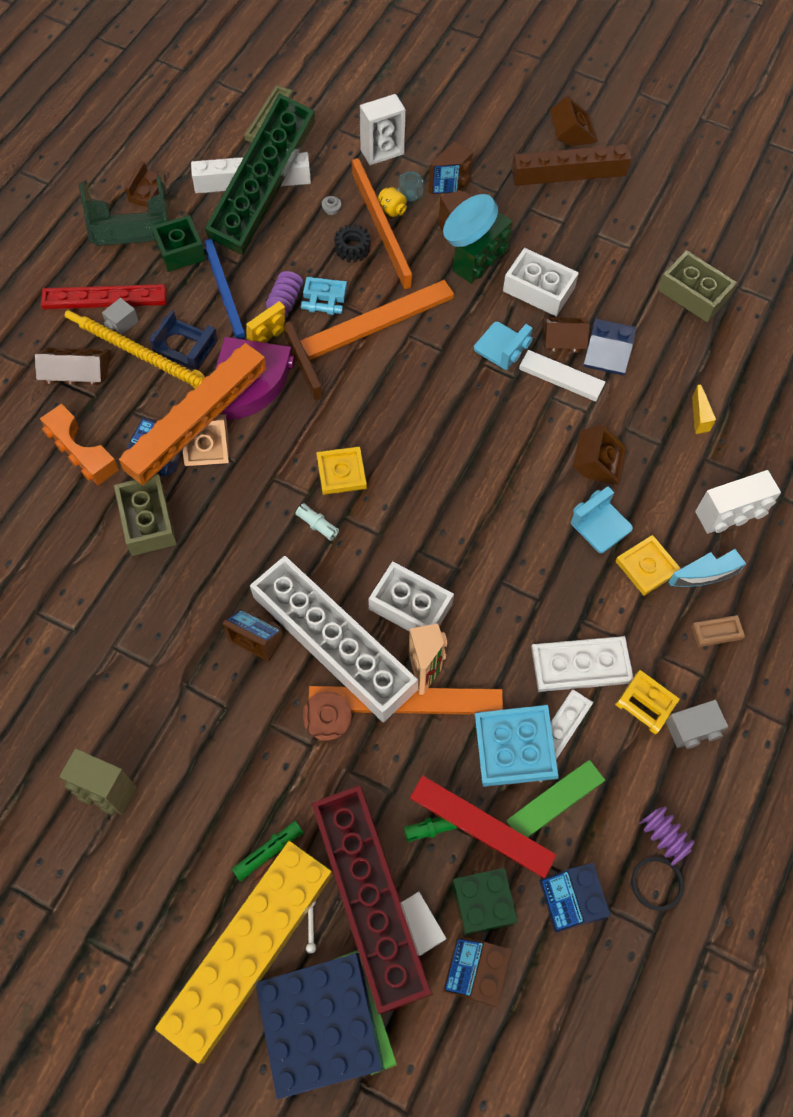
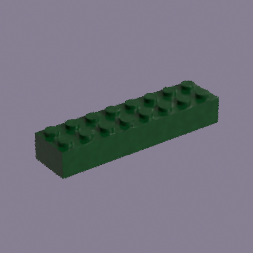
[205,93,315,256]

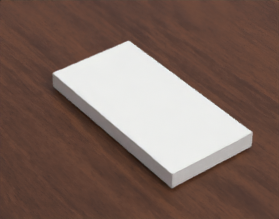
[531,636,633,692]

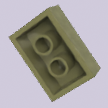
[658,250,737,323]
[114,474,177,556]
[59,748,137,816]

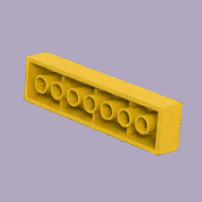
[155,841,333,1064]

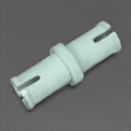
[296,503,339,541]

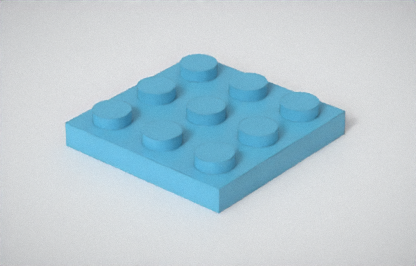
[475,705,558,787]

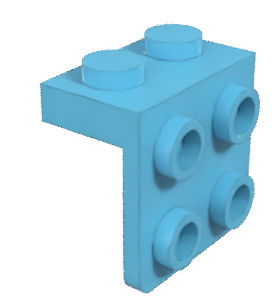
[474,322,533,371]
[570,487,633,554]

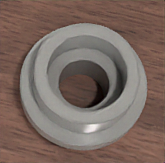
[322,196,341,215]

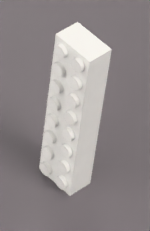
[250,556,418,723]

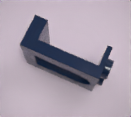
[150,310,218,370]

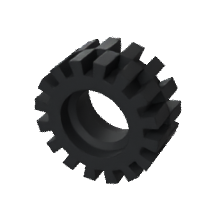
[334,224,370,263]

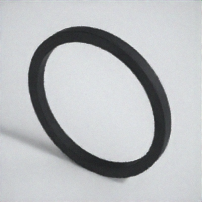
[631,857,684,911]

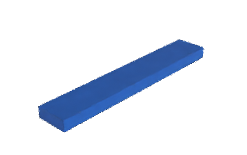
[204,239,246,340]

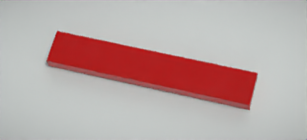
[41,284,167,309]
[409,775,556,878]

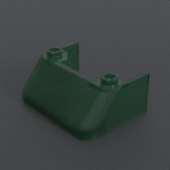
[79,174,169,245]

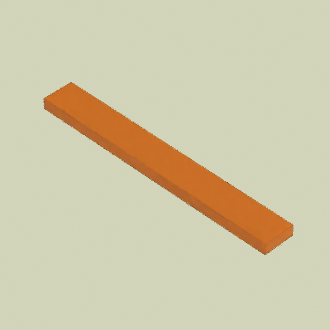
[352,158,412,289]
[300,280,454,360]
[309,686,503,715]

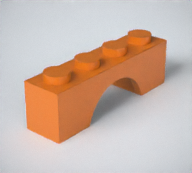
[40,403,119,485]

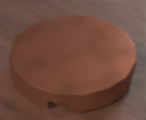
[302,691,352,741]

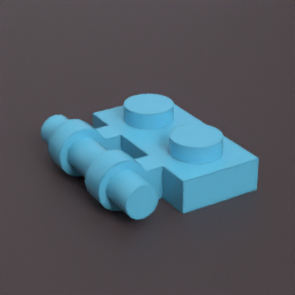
[301,277,347,315]

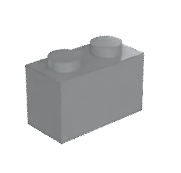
[665,700,728,749]

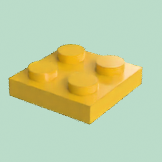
[246,301,285,343]
[316,447,367,495]
[616,535,681,596]

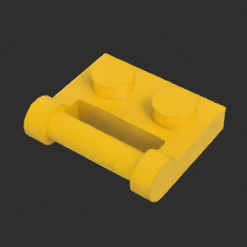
[615,670,680,734]

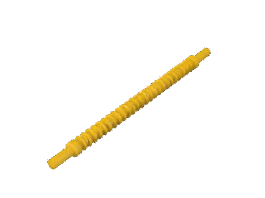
[65,310,204,388]

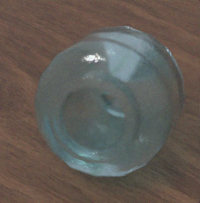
[398,171,424,201]

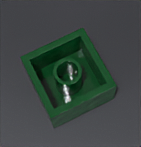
[151,215,206,272]
[452,868,518,937]

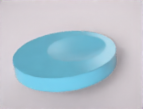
[443,194,498,247]

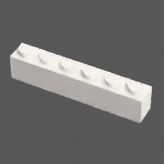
[191,152,311,193]

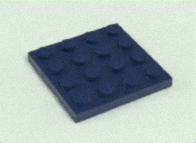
[256,953,385,1099]

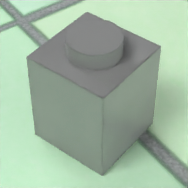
[102,298,139,335]

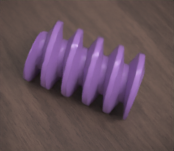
[266,271,303,317]
[639,806,695,866]

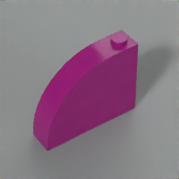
[215,337,295,420]

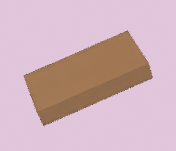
[691,615,745,647]

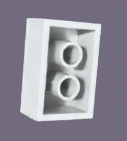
[360,94,405,165]
[503,248,579,316]
[695,470,781,534]
[369,561,454,632]

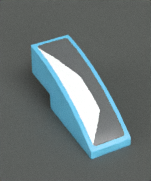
[668,549,746,587]

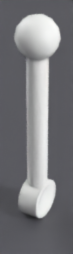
[306,901,316,954]

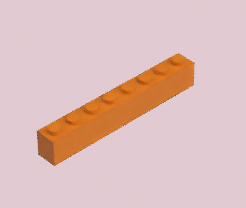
[119,343,267,486]

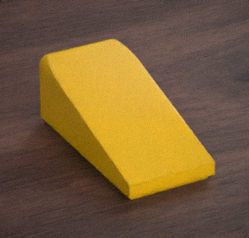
[692,384,716,434]

